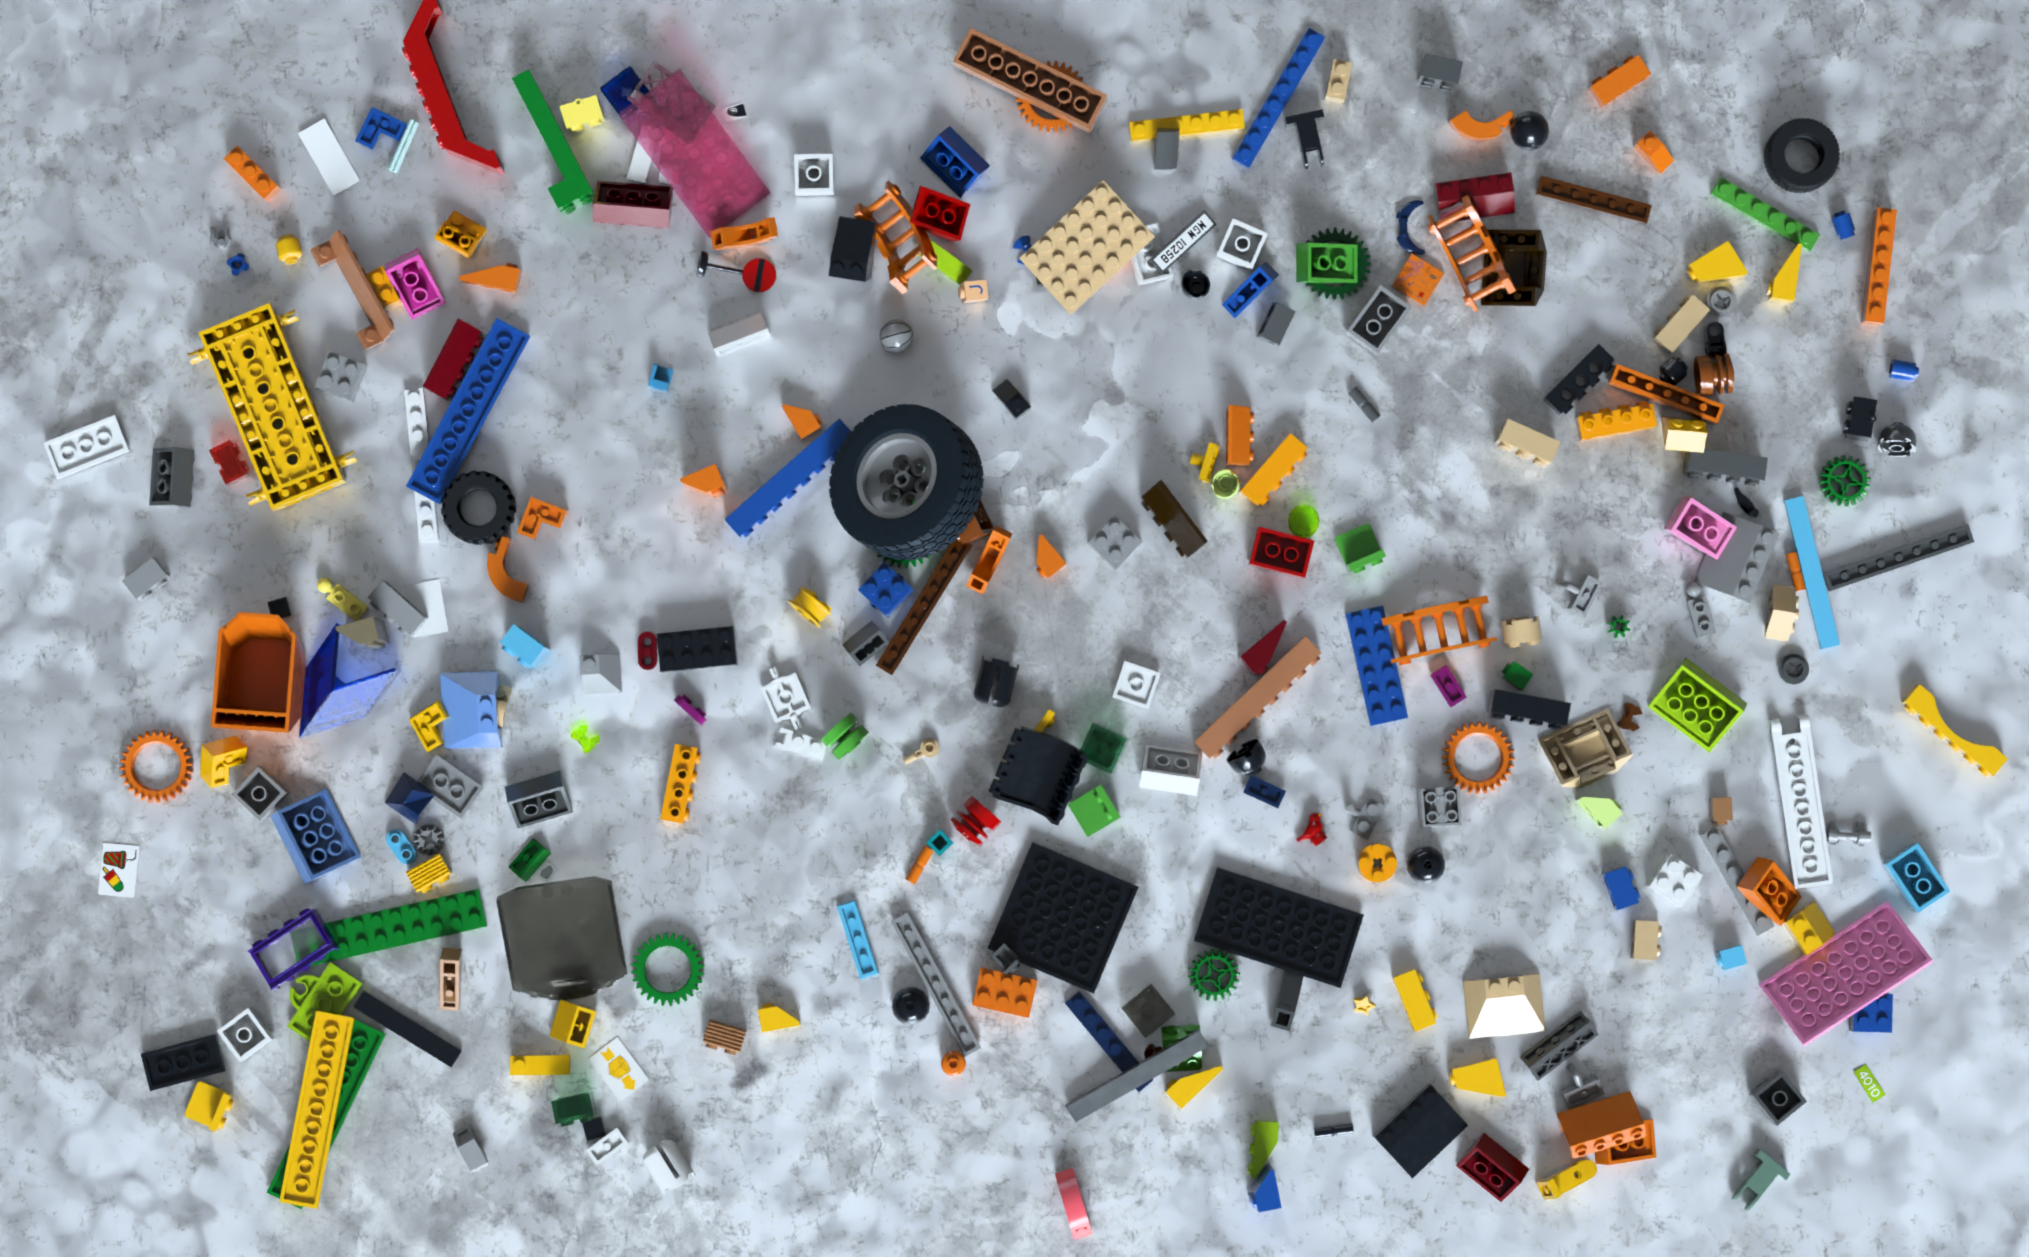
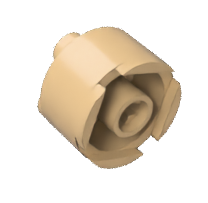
[1501,616,1542,648]

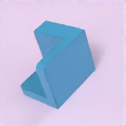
[648,363,674,392]

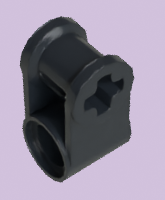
[1704,322,1727,358]

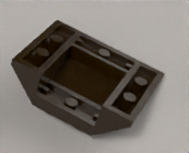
[1481,230,1547,306]

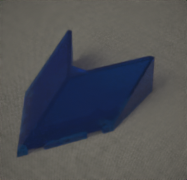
[299,623,401,738]

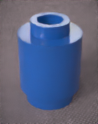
[1831,210,1855,240]

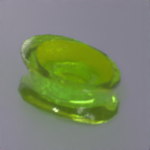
[1288,505,1319,538]

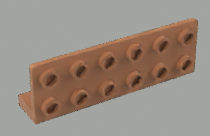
[310,230,394,350]

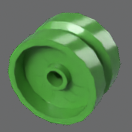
[820,713,869,760]

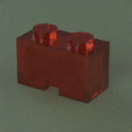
[209,440,250,486]

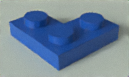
[355,107,407,150]

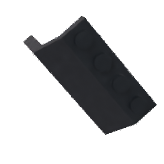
[988,726,1088,825]

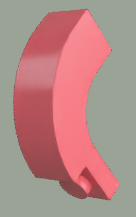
[1055,1168,1092,1240]

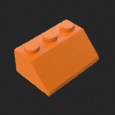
[1226,405,1254,466]
[680,464,728,498]

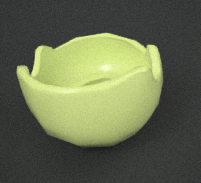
[1211,469,1240,499]

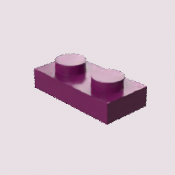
[1430,665,1467,708]

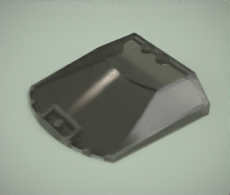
[496,876,627,1000]

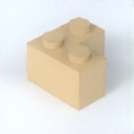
[1764,584,1799,641]

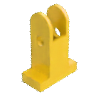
[1535,1160,1597,1200]

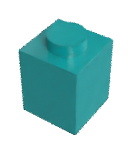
[926,829,953,856]

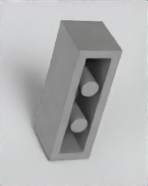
[367,580,429,636]

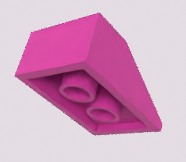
[384,247,446,319]

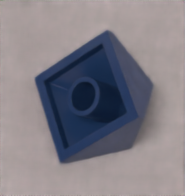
[384,772,436,825]

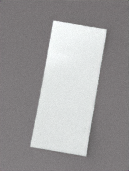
[298,118,360,196]

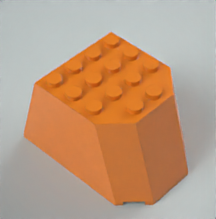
[211,612,306,733]

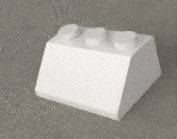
[708,312,771,357]
[1139,744,1202,796]

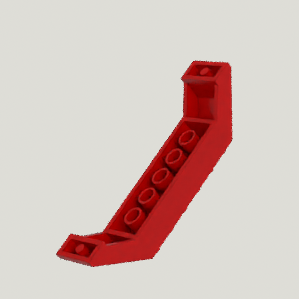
[402,0,505,174]

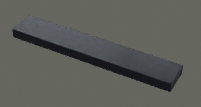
[353,990,462,1068]

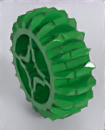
[1819,455,1871,507]
[1188,949,1240,1001]

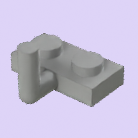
[1556,574,1602,617]
[1345,797,1385,840]
[1561,1064,1604,1110]

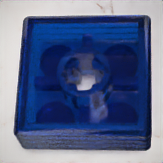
[600,66,652,119]

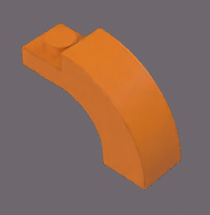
[1448,110,1515,141]

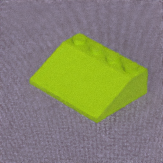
[1648,657,1747,753]

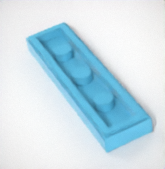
[837,900,879,979]

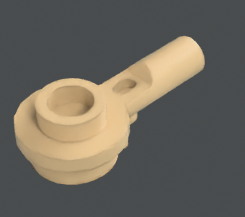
[903,738,939,764]

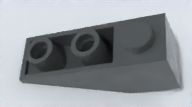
[1270,970,1304,1031]

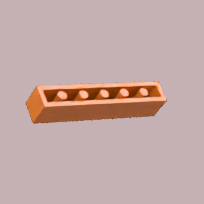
[1861,207,1897,326]
[1607,364,1725,425]

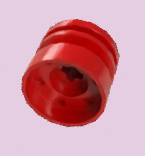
[950,795,1001,846]

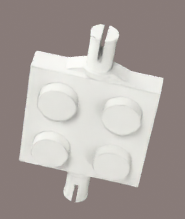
[760,667,811,729]

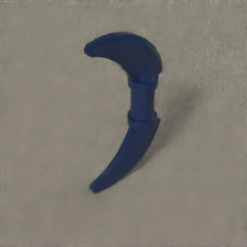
[1396,200,1425,254]

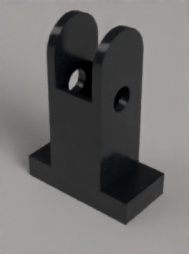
[1284,109,1324,171]

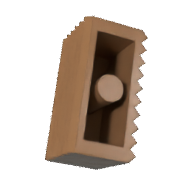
[703,1019,747,1055]

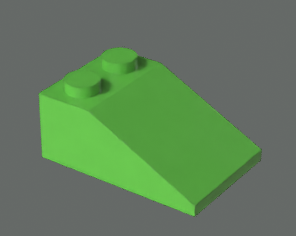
[1296,242,1358,283]

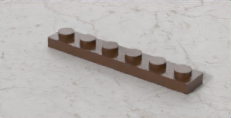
[1535,176,1652,224]

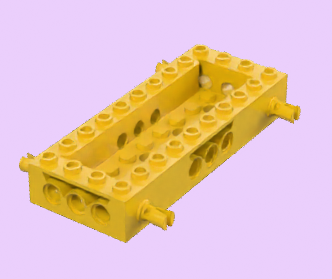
[187,303,357,512]

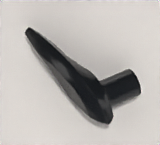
[1734,487,1759,517]

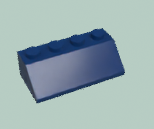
[1248,1164,1282,1212]

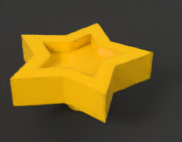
[1354,995,1376,1016]

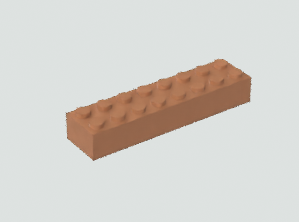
[953,27,1108,133]

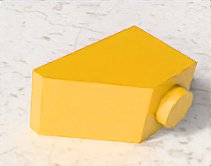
[758,1003,801,1032]

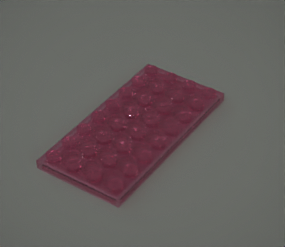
[618,69,771,238]

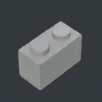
[122,557,170,600]

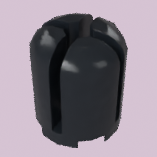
[974,656,1020,707]

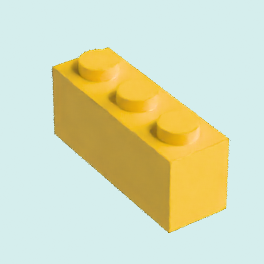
[1392,969,1438,1032]

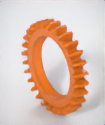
[1016,60,1083,134]
[1441,721,1515,794]
[119,730,194,803]

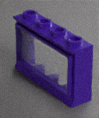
[248,908,340,990]

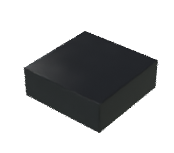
[267,597,292,618]
[582,1117,606,1141]

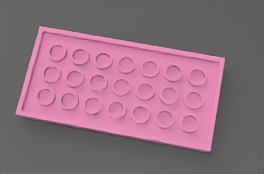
[1759,901,1933,1047]

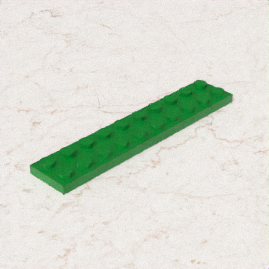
[290,889,487,966]
[266,1019,386,1209]

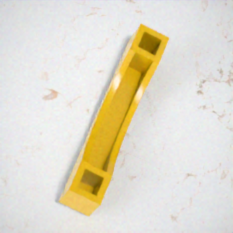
[1901,684,2008,777]

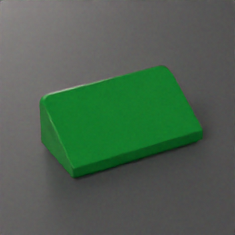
[509,838,551,882]

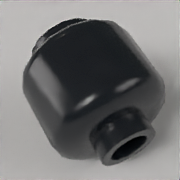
[1659,357,1688,386]

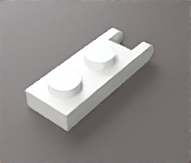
[774,727,827,760]

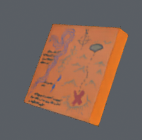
[1391,254,1444,306]

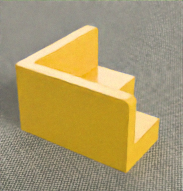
[200,736,247,788]

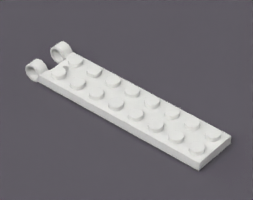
[1769,714,1833,889]

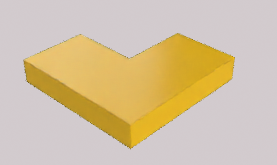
[408,700,449,752]

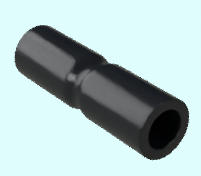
[1314,1123,1354,1139]

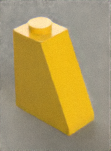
[1687,241,1748,283]
[1448,1058,1506,1097]

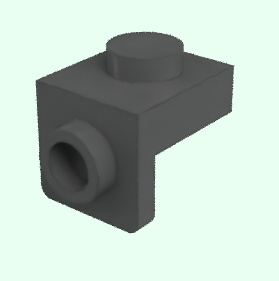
[991,942,1021,974]

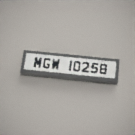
[1149,210,1217,274]

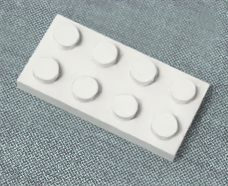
[43,415,130,479]

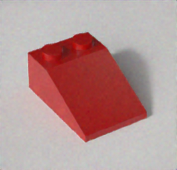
[910,186,970,242]

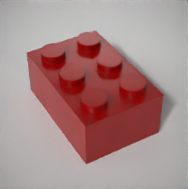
[1248,527,1315,579]

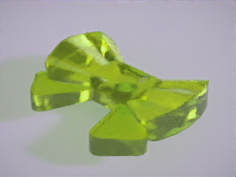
[570,725,599,754]

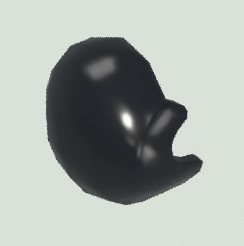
[1181,270,1211,299]

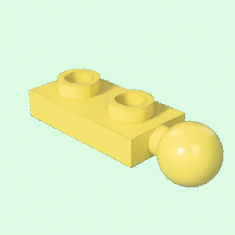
[317,577,368,621]

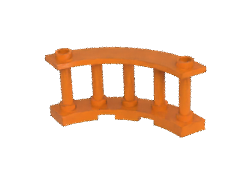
[854,180,938,294]
[1427,195,1516,312]
[1381,596,1497,665]

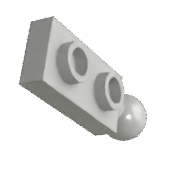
[1686,581,1716,638]

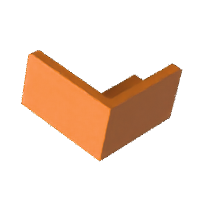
[517,497,568,540]

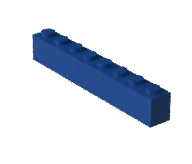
[725,418,851,538]

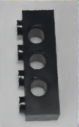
[1543,344,1615,415]

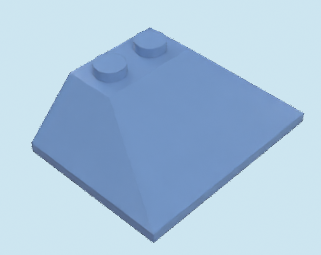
[440,671,502,748]

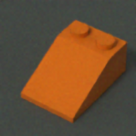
[1737,857,1802,926]
[1594,1119,1656,1165]

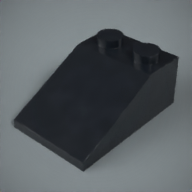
[829,216,877,282]

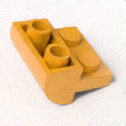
[435,210,487,258]

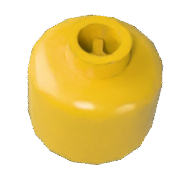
[275,234,303,264]

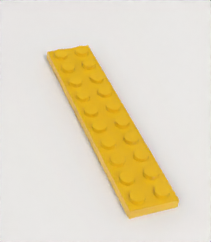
[279,1011,355,1209]

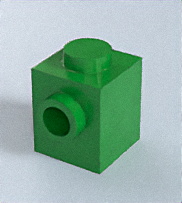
[1502,661,1533,691]

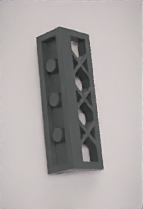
[1520,1011,1599,1081]

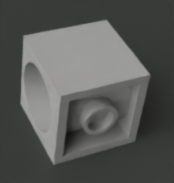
[1417,786,1462,827]

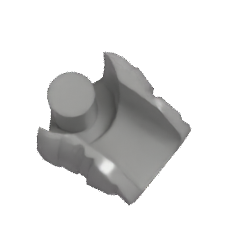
[210,225,231,249]

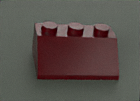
[1456,1133,1529,1202]

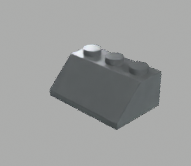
[149,447,195,507]
[505,771,573,828]

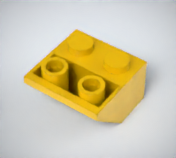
[549,999,598,1049]

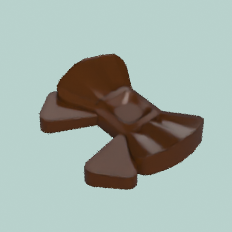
[1617,703,1642,731]

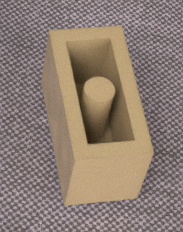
[1325,59,1352,104]
[1631,920,1662,960]

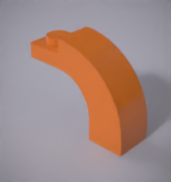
[710,217,778,250]
[966,525,1013,594]
[487,536,529,603]

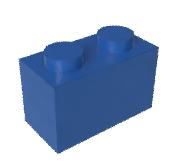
[1602,866,1640,910]

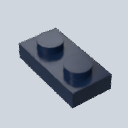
[1243,775,1286,809]

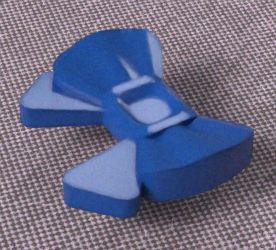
[1013,236,1032,265]

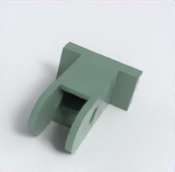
[1732,1149,1791,1211]

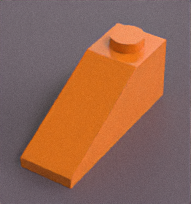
[459,263,522,294]

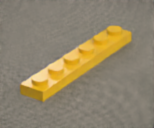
[1129,109,1245,142]

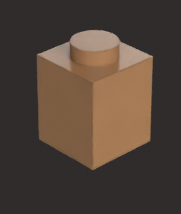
[1709,797,1733,825]

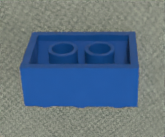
[920,126,990,198]

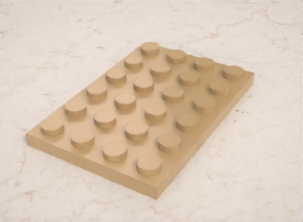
[1019,180,1156,315]

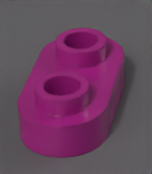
[674,694,707,726]

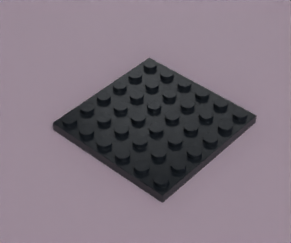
[987,842,1139,994]

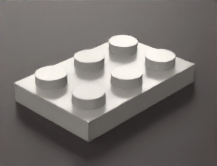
[418,754,484,819]

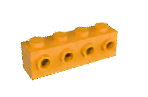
[1576,401,1657,441]
[660,744,701,824]

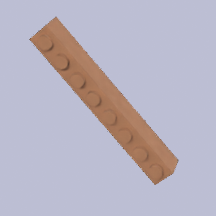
[1194,636,1321,759]

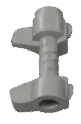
[1827,820,1871,846]

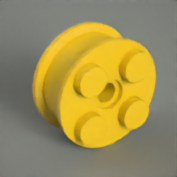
[787,587,832,628]

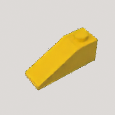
[1766,244,1802,303]
[510,1055,570,1075]
[1165,1065,1223,1109]

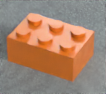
[973,967,1037,1018]

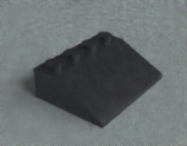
[1373,1083,1468,1179]

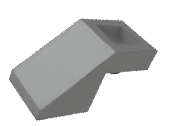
[452,1124,489,1173]

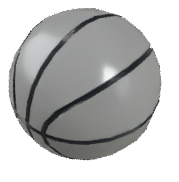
[879,319,913,353]

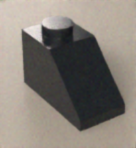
[992,379,1031,420]

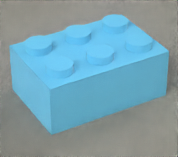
[500,624,550,668]
[1882,843,1950,913]

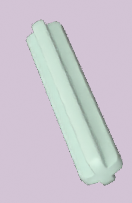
[388,119,419,173]

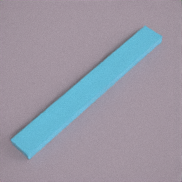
[1784,496,1840,649]

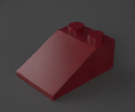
[1238,619,1287,676]

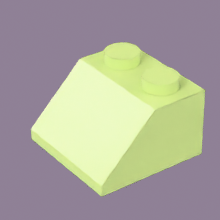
[1575,797,1623,829]

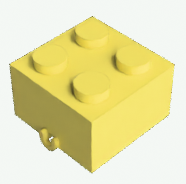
[560,95,605,133]

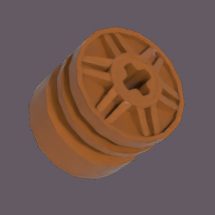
[1694,353,1734,396]

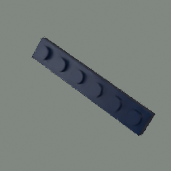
[1065,991,1153,1092]

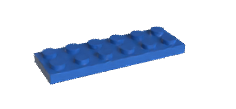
[1345,606,1408,726]

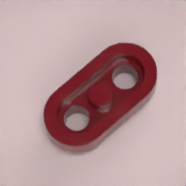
[637,632,658,670]

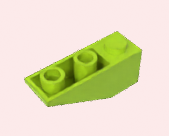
[1248,1120,1279,1179]

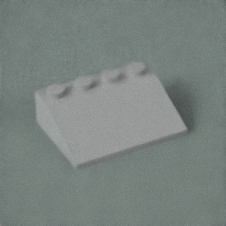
[1694,512,1780,605]

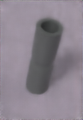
[1348,386,1381,423]

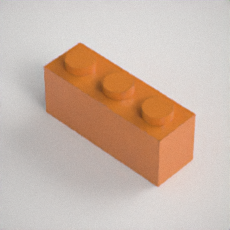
[1589,55,1651,108]
[224,146,281,202]

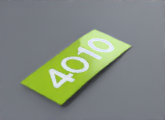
[1854,1064,1885,1103]

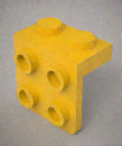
[185,1081,235,1132]

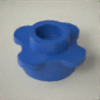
[227,253,249,276]

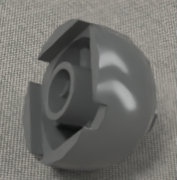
[1878,422,1917,457]

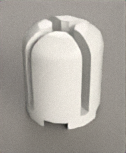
[643,1140,696,1196]

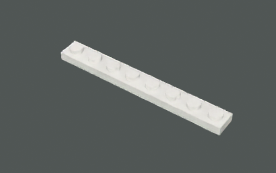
[404,388,439,542]

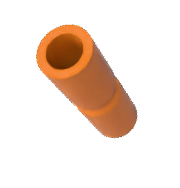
[1785,552,1806,591]
[905,846,934,884]

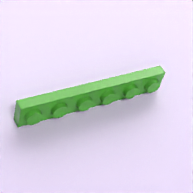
[1710,177,1820,252]

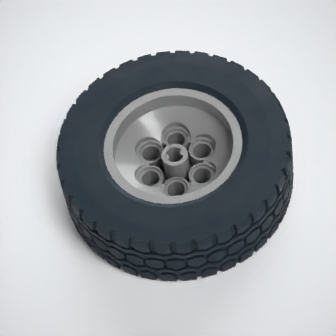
[829,404,984,560]

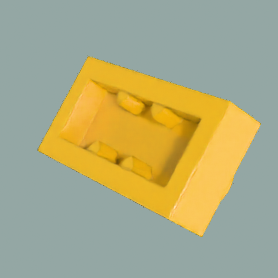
[1190,442,1220,484]

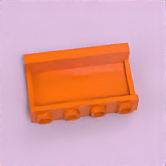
[1557,1091,1646,1159]

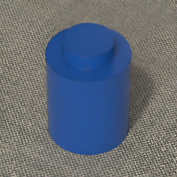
[1889,359,1919,382]

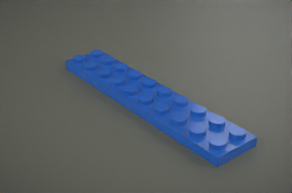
[406,318,530,504]

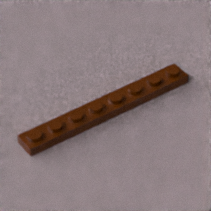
[876,539,973,675]

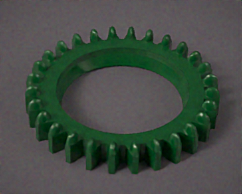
[1305,227,1371,301]

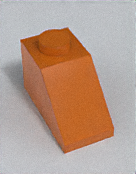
[1633,131,1674,174]
[782,404,822,440]
[1036,534,1066,579]

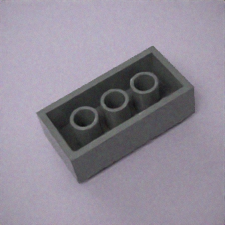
[1683,449,1768,486]

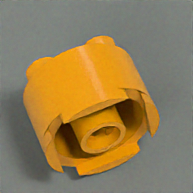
[1357,844,1397,882]

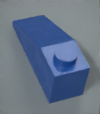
[1222,262,1279,318]

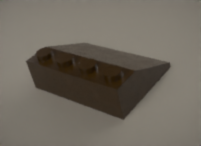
[1141,480,1208,559]

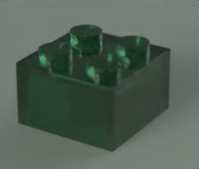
[1081,722,1130,774]
[551,1091,597,1127]

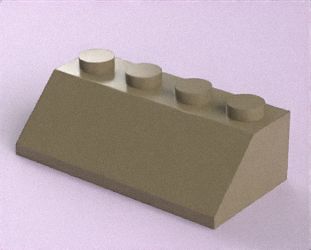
[335,617,389,650]

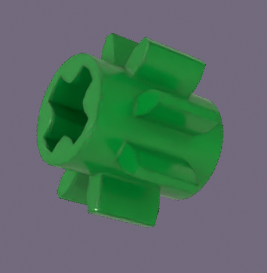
[1607,615,1631,638]

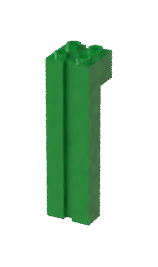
[512,69,595,215]

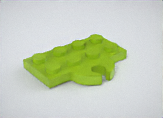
[287,962,363,1042]

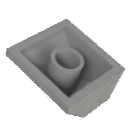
[579,654,622,695]

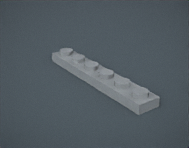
[1699,826,1774,936]

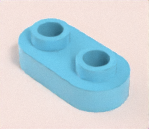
[386,829,417,864]

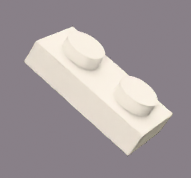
[586,1127,629,1166]

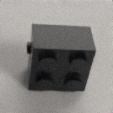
[1842,396,1877,442]

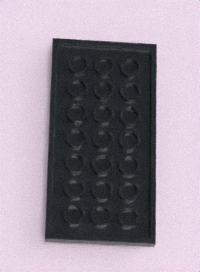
[1194,867,1364,988]

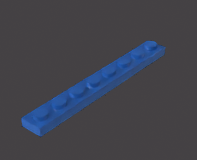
[1232,28,1325,169]

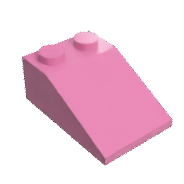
[1664,496,1737,560]

